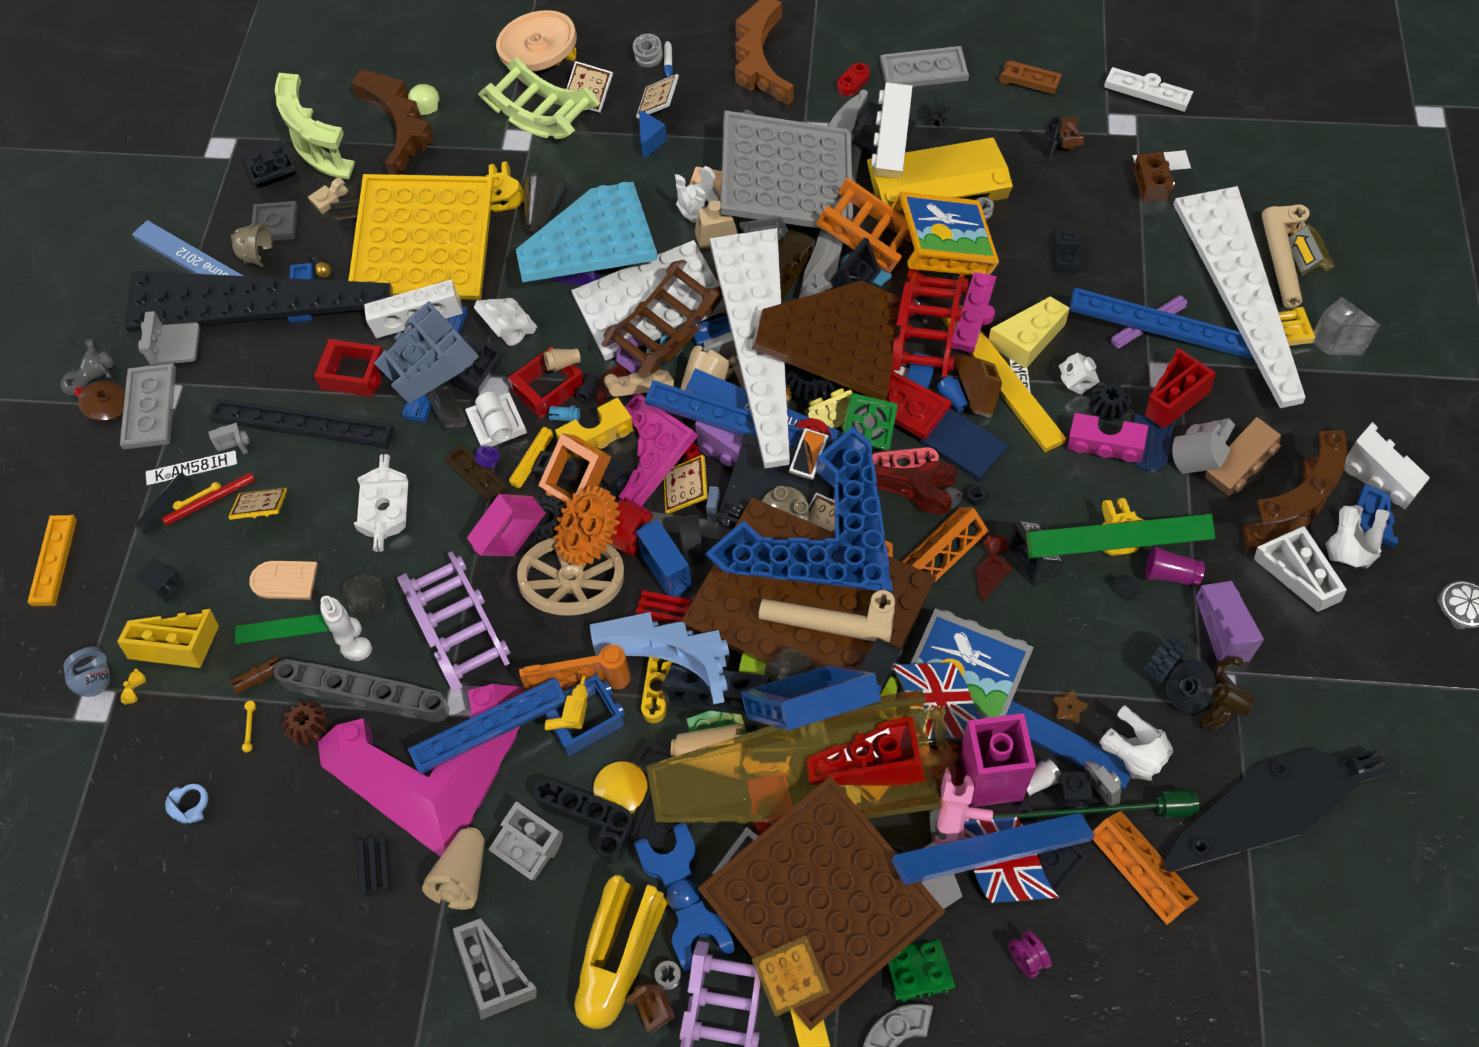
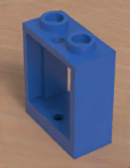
[636,520,692,597]
[545,674,625,757]

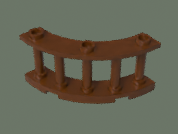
[601,259,723,378]
[1242,430,1347,551]

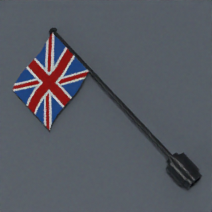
[750,663,981,763]

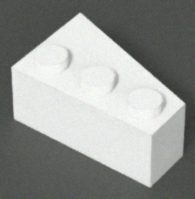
[1344,422,1430,509]
[1254,526,1347,612]

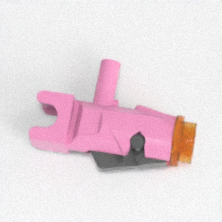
[929,772,993,845]

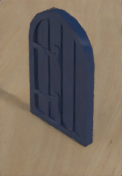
[1132,414,1174,472]

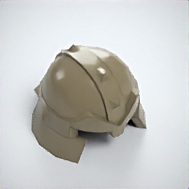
[231,223,273,268]

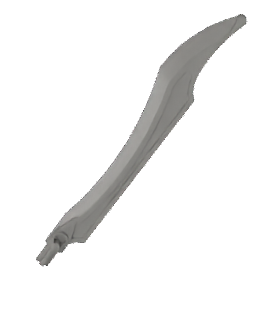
[799,90,868,298]

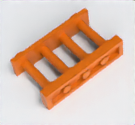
[816,177,912,274]

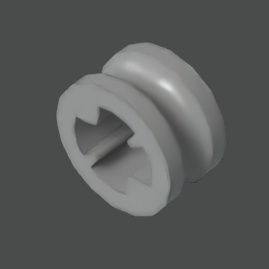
[976,197,994,219]
[655,961,681,990]

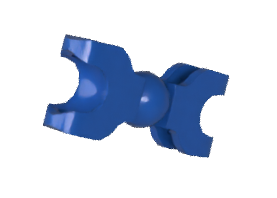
[635,822,734,972]

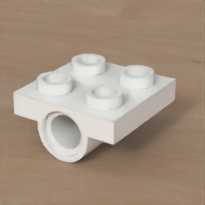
[474,298,537,346]
[465,392,527,447]

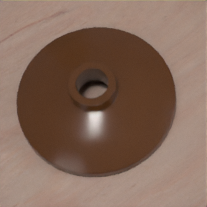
[78,381,125,421]

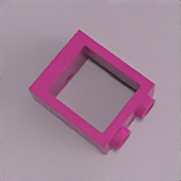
[467,494,546,556]

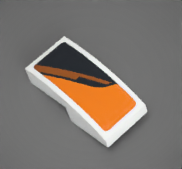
[789,428,829,480]

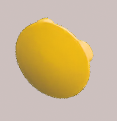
[593,762,647,813]

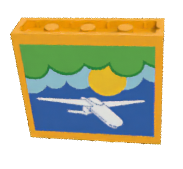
[892,191,999,275]

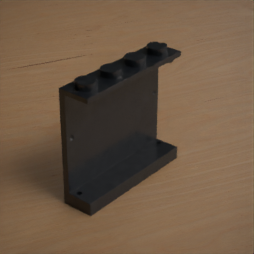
[715,433,832,529]

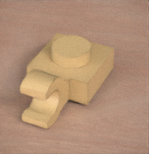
[308,177,348,214]

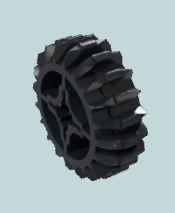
[784,362,842,402]

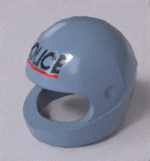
[63,646,111,697]

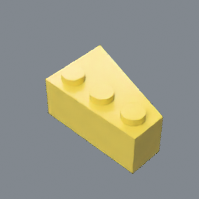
[989,297,1070,368]

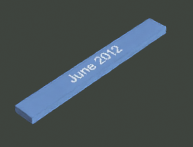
[132,220,243,276]

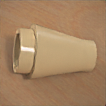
[544,348,580,372]

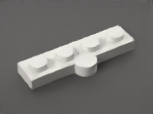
[1104,67,1193,112]

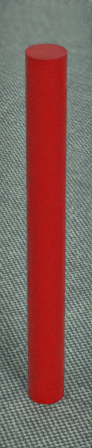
[162,472,256,526]

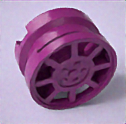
[1008,930,1052,979]

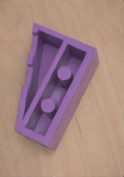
[695,421,743,467]
[1196,581,1264,662]

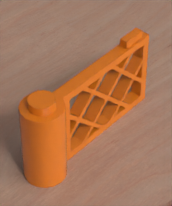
[519,645,630,691]

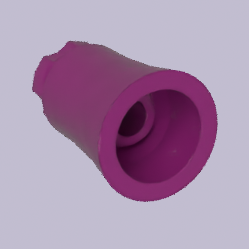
[1145,545,1205,586]

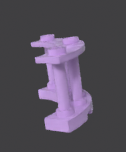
[397,551,511,692]
[680,941,763,1047]

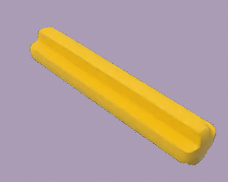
[509,427,554,488]

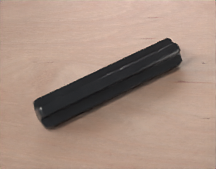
[135,473,191,534]

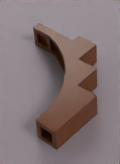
[735,0,794,105]

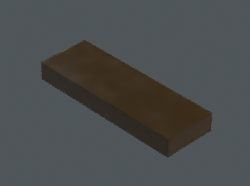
[444,444,510,505]

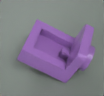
[616,337,641,373]

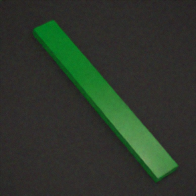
[1026,514,1215,558]

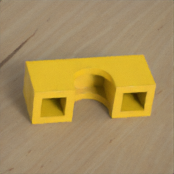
[555,397,634,460]

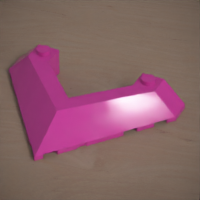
[318,684,525,857]

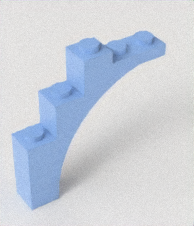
[590,612,729,704]

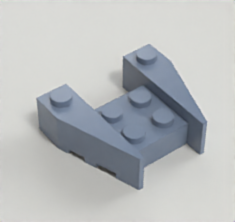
[374,301,479,404]

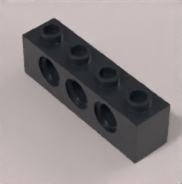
[661,665,771,715]

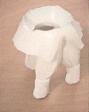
[675,166,720,223]
[1325,505,1390,568]
[1099,705,1173,781]

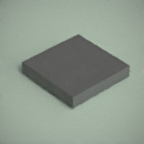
[251,201,298,241]

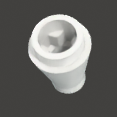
[1026,759,1061,796]

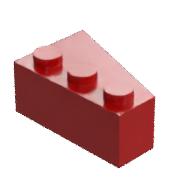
[1145,348,1216,429]

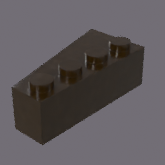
[778,230,814,302]

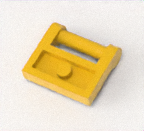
[1278,307,1315,346]

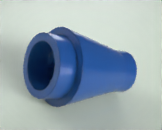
[937,376,969,412]

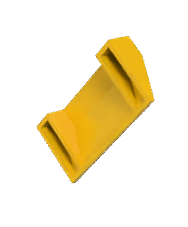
[867,138,1013,215]

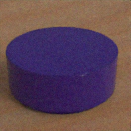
[475,446,500,468]

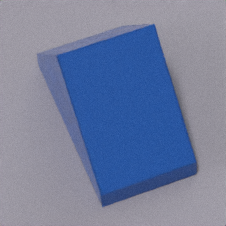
[639,111,667,158]

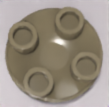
[762,486,809,521]

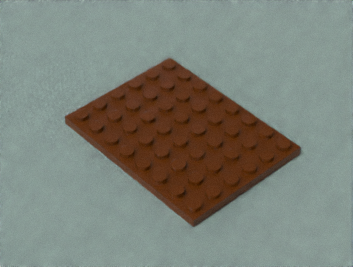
[681,498,936,676]

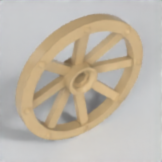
[517,537,624,615]

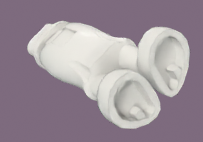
[321,596,372,661]

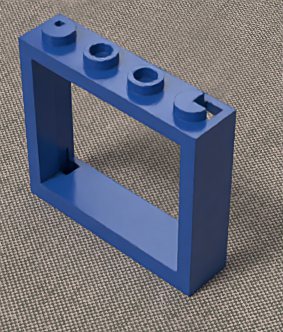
[741,665,881,731]

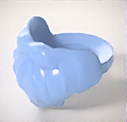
[165,784,208,824]

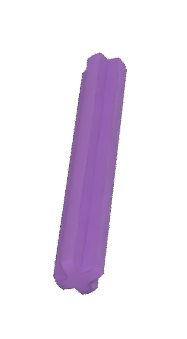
[1111,295,1187,348]

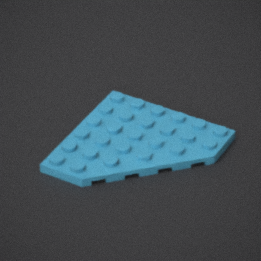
[516,182,658,282]

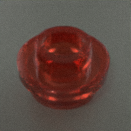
[983,534,1008,554]

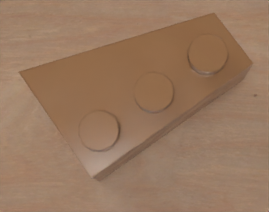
[1206,417,1281,496]

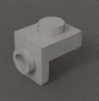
[209,423,250,454]

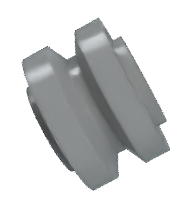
[633,34,663,67]

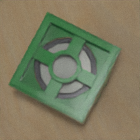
[841,393,898,452]

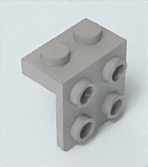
[138,311,200,365]

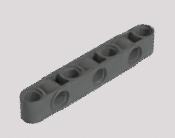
[274,659,450,722]

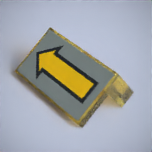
[1289,224,1335,276]

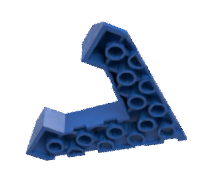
[706,426,893,592]

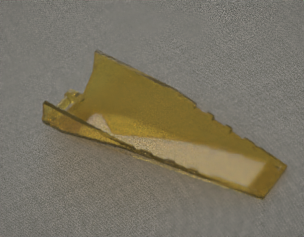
[647,690,953,824]

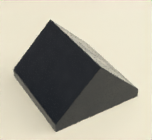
[829,237,881,287]

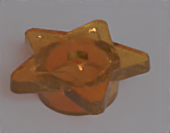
[1053,690,1088,723]

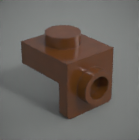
[1058,116,1084,149]
[626,983,675,1032]

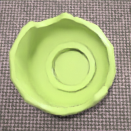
[408,84,440,115]

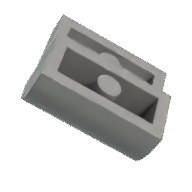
[1172,418,1235,474]
[488,801,563,881]

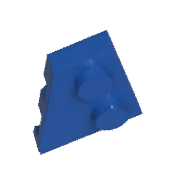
[1355,484,1398,548]

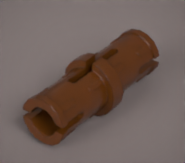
[230,655,281,695]

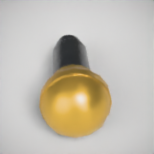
[309,254,331,278]

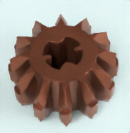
[281,700,329,746]

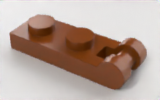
[999,61,1062,95]

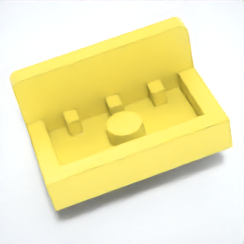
[804,388,852,429]

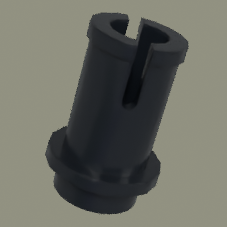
[576,372,600,403]

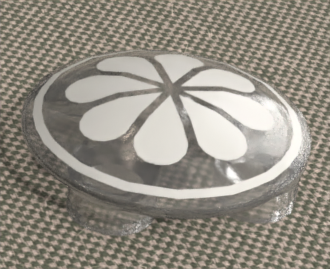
[1438,581,1479,629]

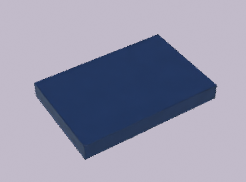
[921,408,1008,482]

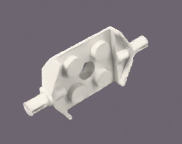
[354,454,409,552]

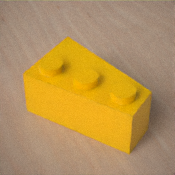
[117,609,219,668]

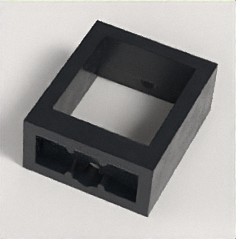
[851,101,916,154]

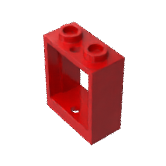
[314,339,383,397]
[508,346,583,419]

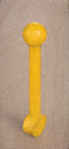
[173,482,221,510]
[242,701,256,753]

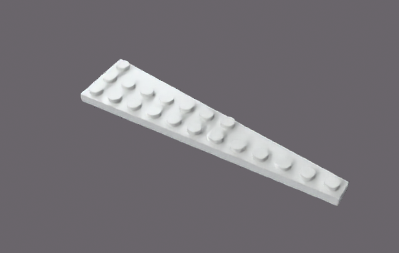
[1173,186,1305,408]
[710,228,789,469]

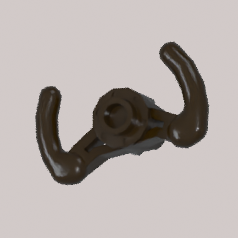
[1201,655,1255,730]

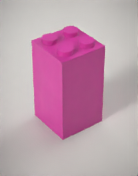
[958,713,1036,807]

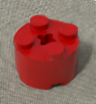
[607,497,653,556]

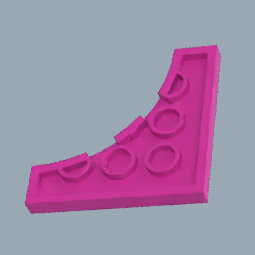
[618,394,698,506]

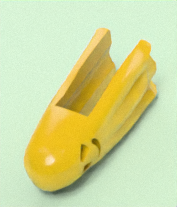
[574,875,668,1029]

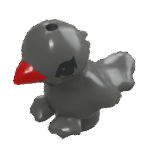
[60,339,115,397]

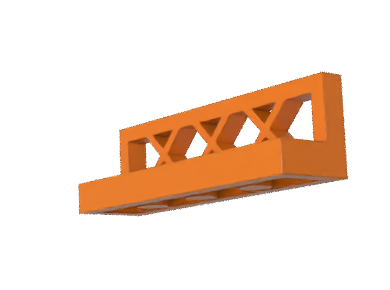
[901,507,989,582]
[1093,811,1199,925]

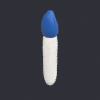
[664,41,673,78]

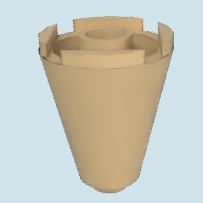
[680,346,734,390]
[671,724,745,779]
[422,827,485,910]

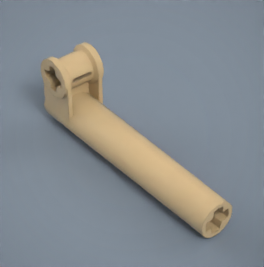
[1262,205,1309,308]
[759,590,895,643]

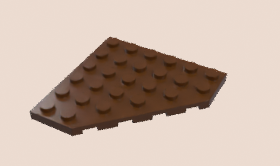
[751,281,902,400]

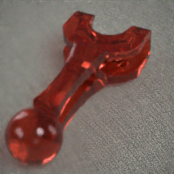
[874,461,958,514]

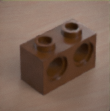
[1133,152,1175,202]

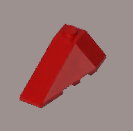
[807,716,925,786]

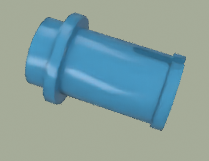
[549,405,580,422]

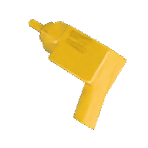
[545,675,588,731]

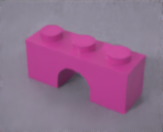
[1068,413,1148,463]

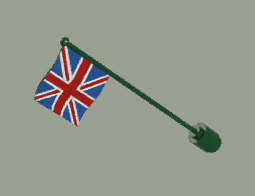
[962,789,1199,904]

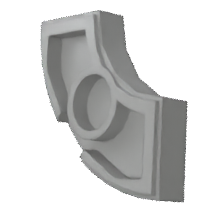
[863,1004,933,1047]

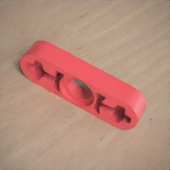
[872,447,939,477]

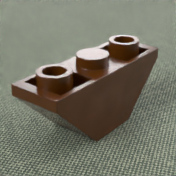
[952,354,1002,418]

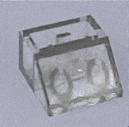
[1313,297,1380,356]

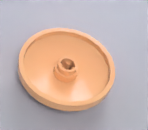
[496,10,577,71]

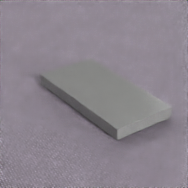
[880,46,969,87]
[120,363,176,449]

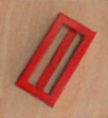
[636,590,691,623]

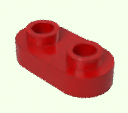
[837,63,870,96]

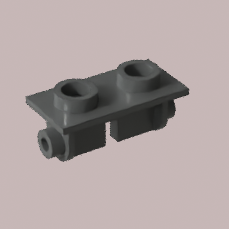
[739,216,789,240]

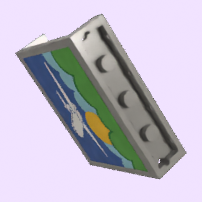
[899,608,1034,719]

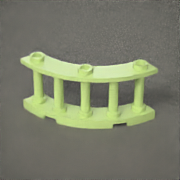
[478,57,600,139]
[275,73,355,179]

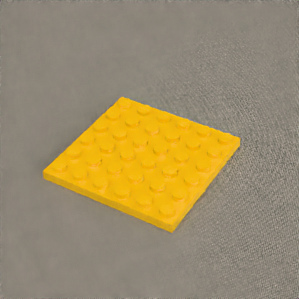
[349,174,494,300]

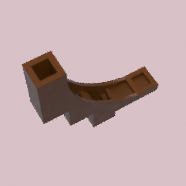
[351,69,433,175]

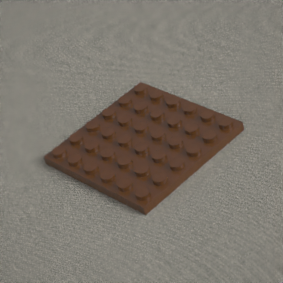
[698,776,946,1031]

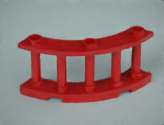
[891,269,969,377]

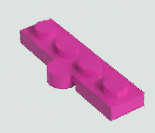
[952,272,996,353]

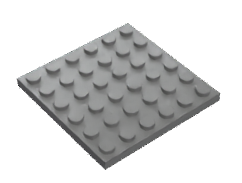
[720,111,853,229]

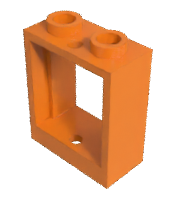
[538,434,611,507]

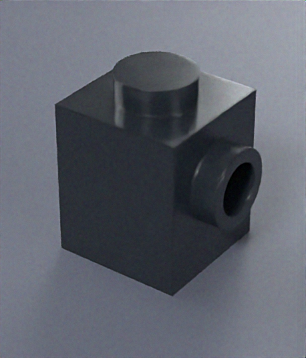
[136,559,183,603]

